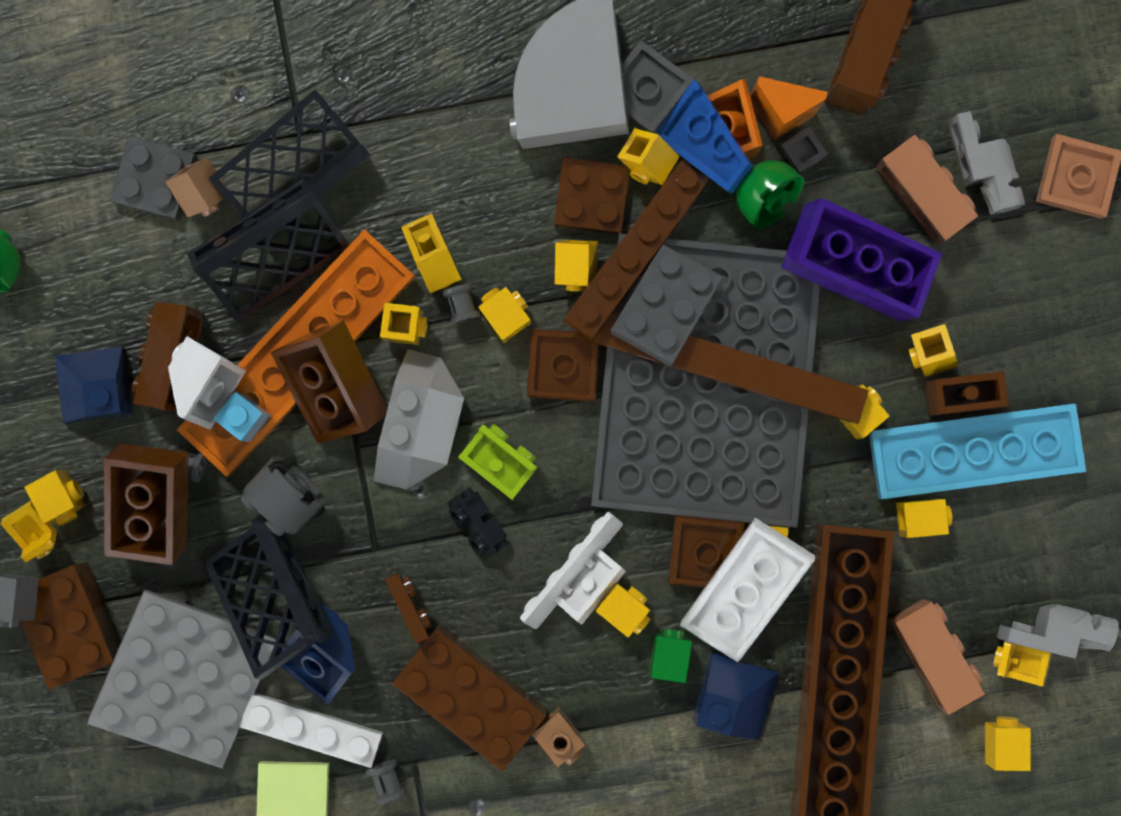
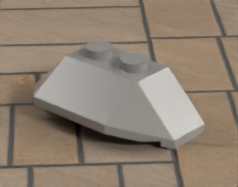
[373,349,465,490]

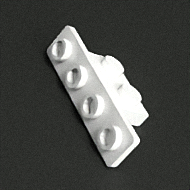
[520,512,626,629]

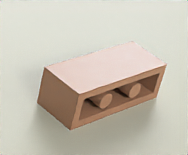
[875,135,978,246]
[888,599,985,715]

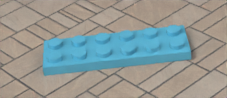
[869,403,1086,499]

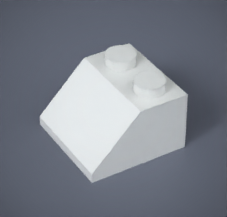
[168,337,246,430]

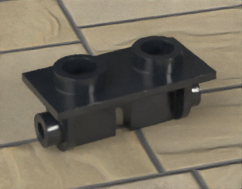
[447,487,509,560]

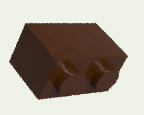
[924,371,1009,416]

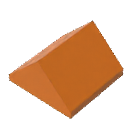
[750,76,828,142]
[708,79,763,159]

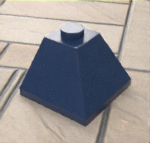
[55,347,133,423]
[281,603,355,705]
[692,653,778,740]

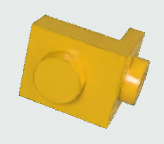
[1,501,57,563]
[994,641,1052,687]

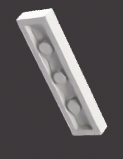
[239,692,383,768]

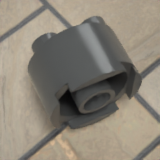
[241,456,325,536]

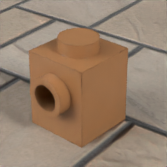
[165,158,225,217]
[532,707,585,767]

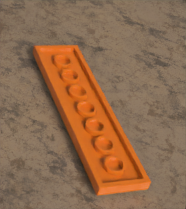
[177,229,415,477]

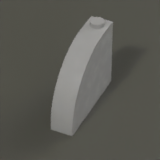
[510,0,630,149]

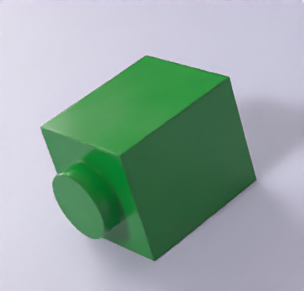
[649,628,692,683]

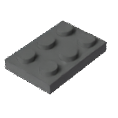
[611,244,723,367]

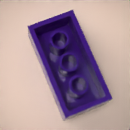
[781,198,942,321]

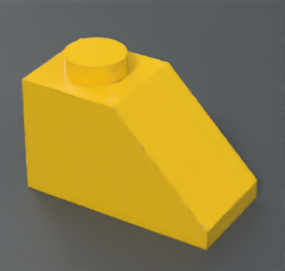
[401,213,462,294]

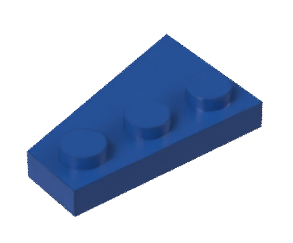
[655,79,753,194]

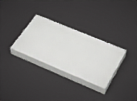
[680,518,815,663]

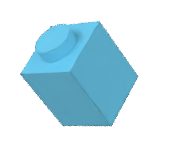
[213,391,271,442]

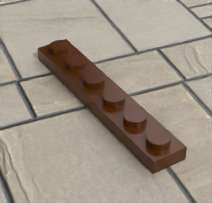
[564,159,710,341]

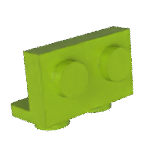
[458,424,538,500]

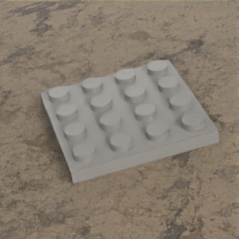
[87,589,276,768]

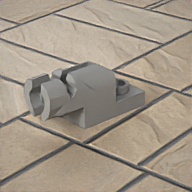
[948,111,1025,215]
[997,604,1119,659]

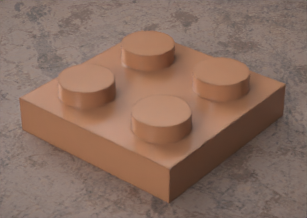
[1036,134,1121,219]

